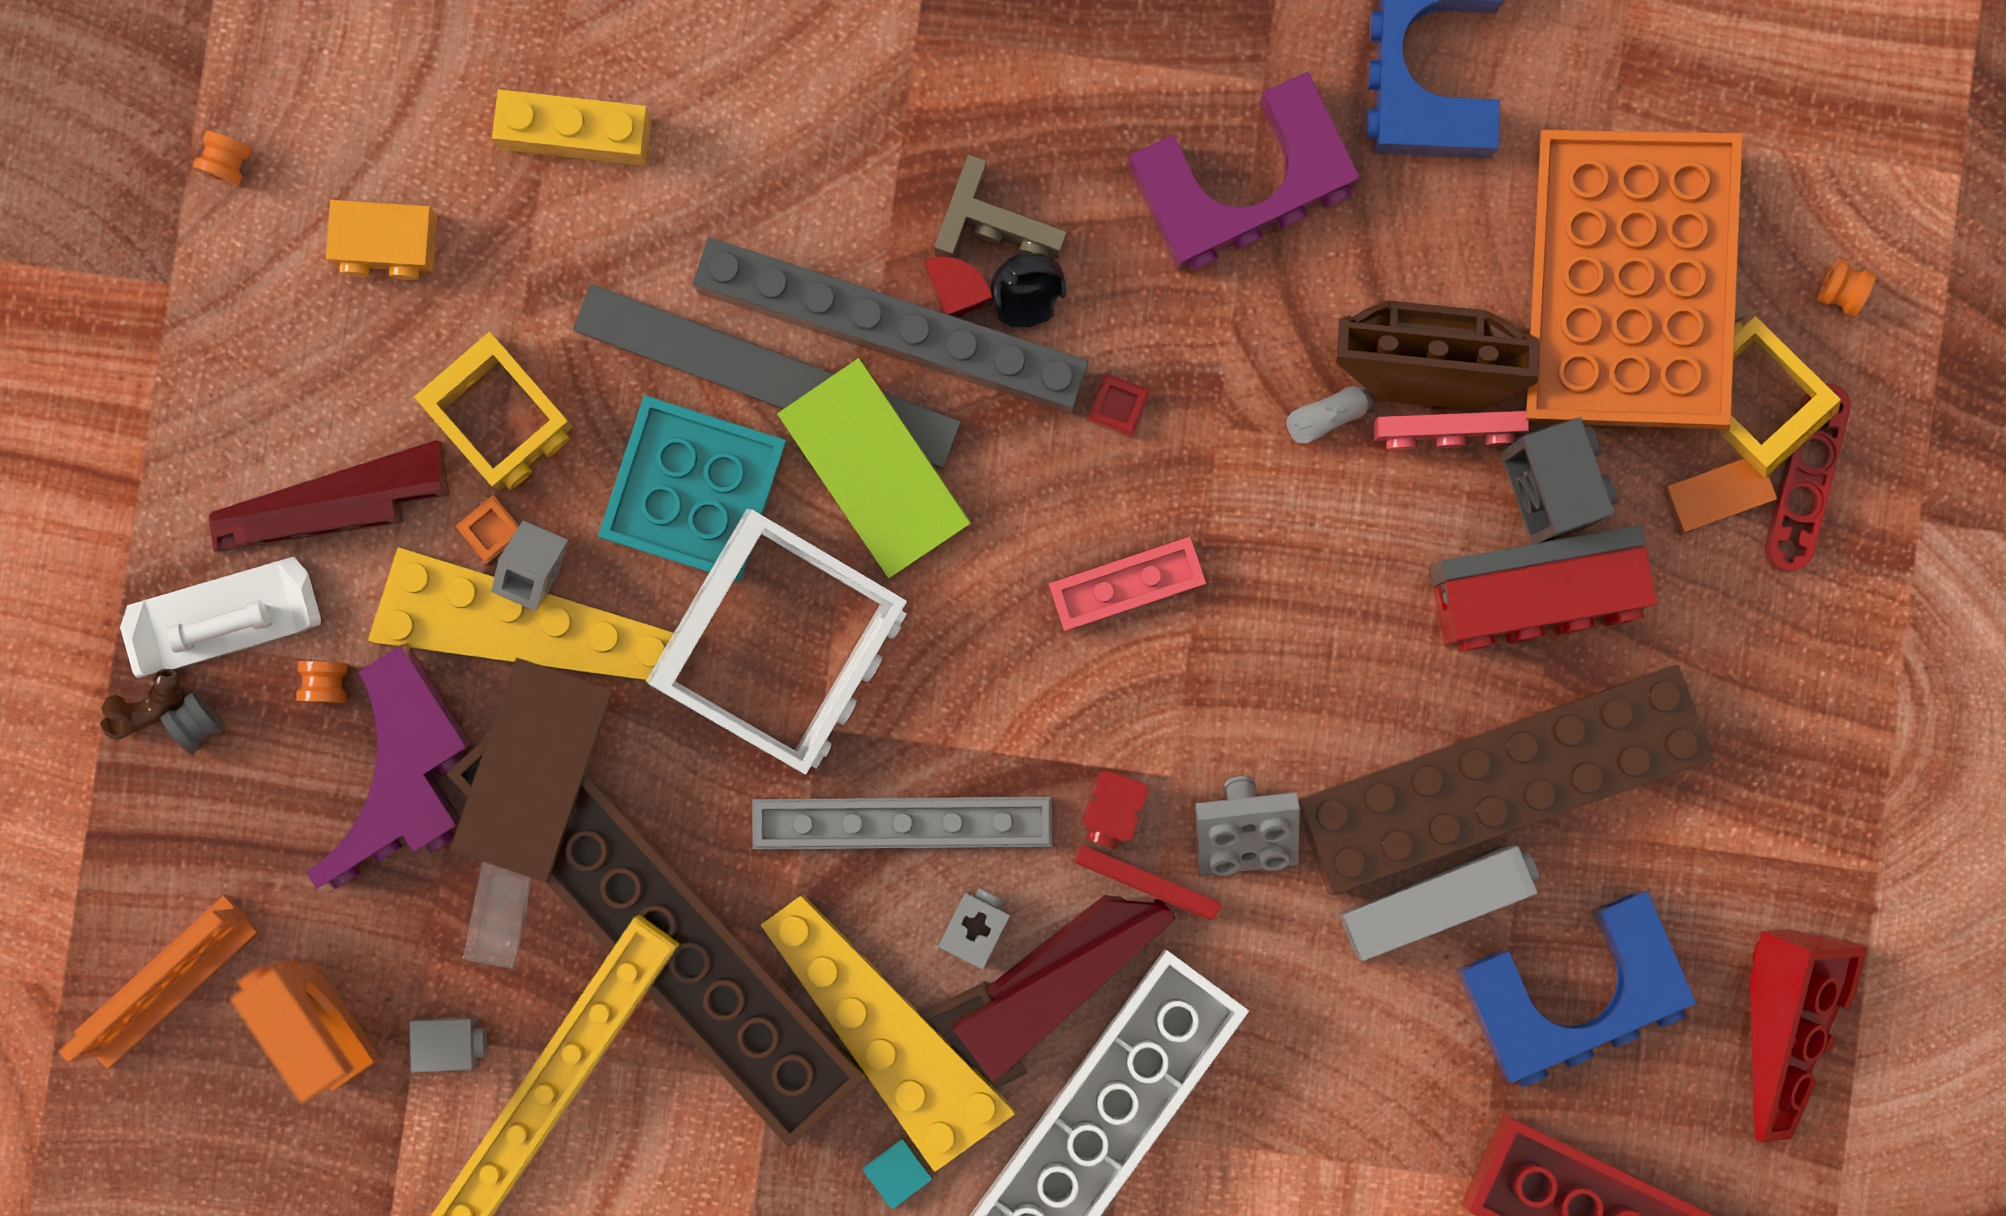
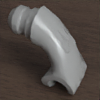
[1286,386,1374,443]

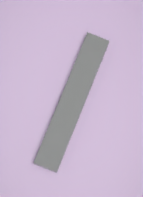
[752,797,1052,849]

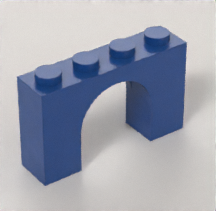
[1366,0,1503,158]
[1456,891,1696,1087]

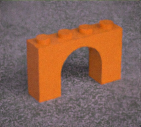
[230,959,383,1104]

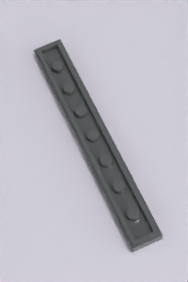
[573,284,961,469]

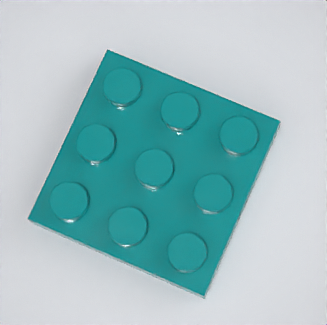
[598,395,787,583]

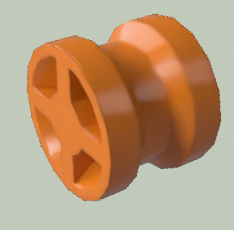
[192,131,253,186]
[1817,257,1876,318]
[296,661,349,704]

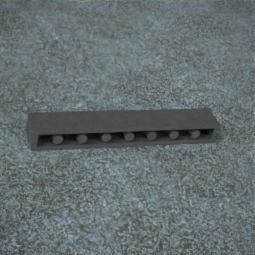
[693,237,1088,415]

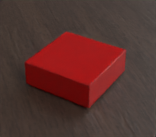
[1086,372,1151,438]

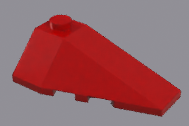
[1750,929,1867,1143]

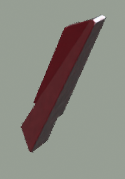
[209,440,450,552]
[951,895,1175,1082]

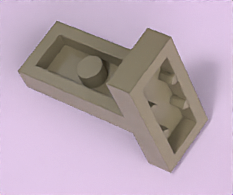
[934,154,1067,258]

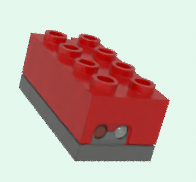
[1429,525,1657,652]

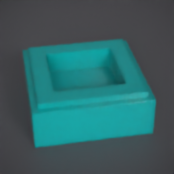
[862,1138,933,1210]

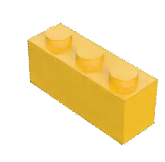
[492,89,652,166]

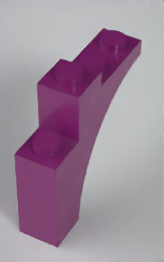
[306,643,472,890]

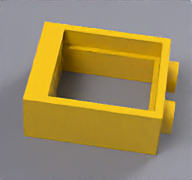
[1715,316,1841,478]
[414,331,574,491]

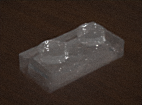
[463,862,532,969]

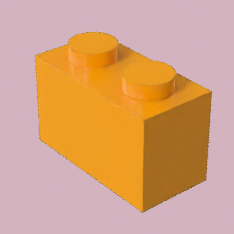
[326,200,438,280]

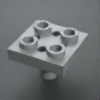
[1196,776,1300,876]

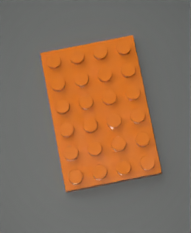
[1526,130,1743,430]

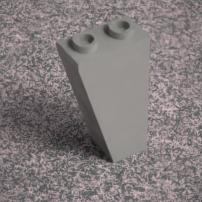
[1338,845,1540,961]

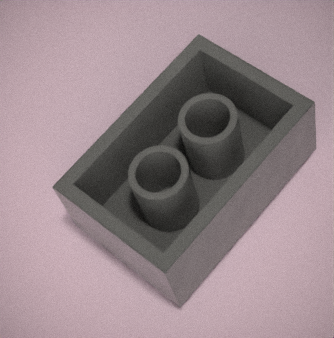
[1500,417,1617,544]

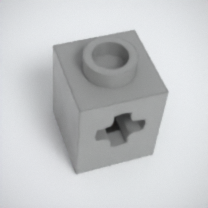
[491,521,568,611]
[938,888,1010,970]
[410,1016,487,1072]

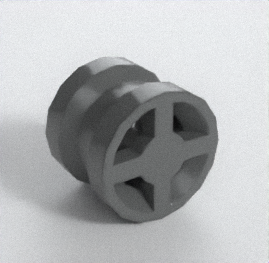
[161,691,225,755]

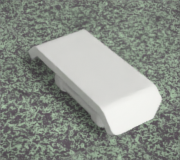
[120,556,321,678]

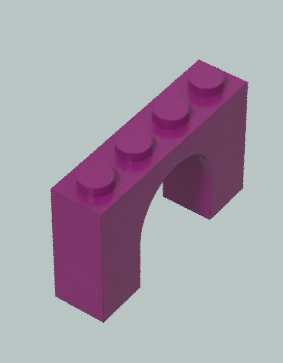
[1127,71,1360,272]

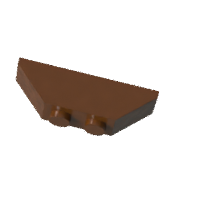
[1336,300,1539,411]

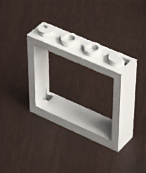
[646,509,907,775]

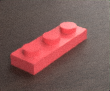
[1373,411,1529,450]
[1048,537,1206,632]

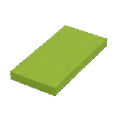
[777,357,972,579]

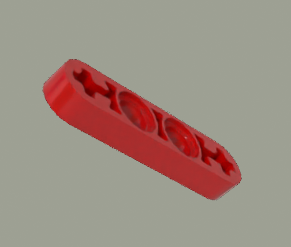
[1764,383,1851,572]

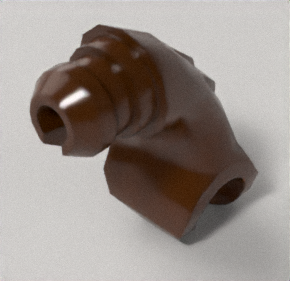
[100,669,183,740]

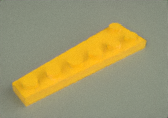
[368,547,673,680]
[761,895,1017,1172]

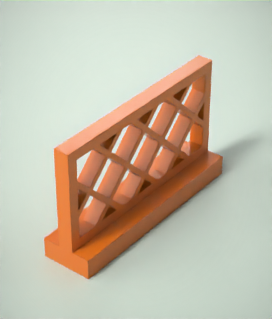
[58,895,261,1069]

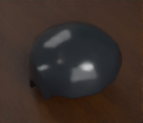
[991,253,1066,327]

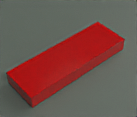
[1074,844,1221,920]

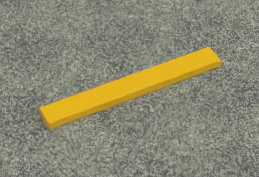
[431,915,680,1216]

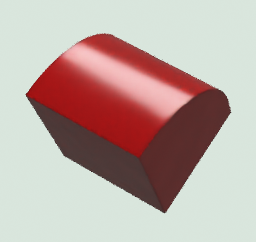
[924,257,993,318]

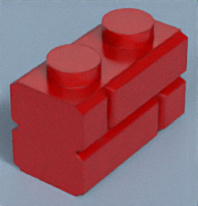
[1081,770,1149,849]

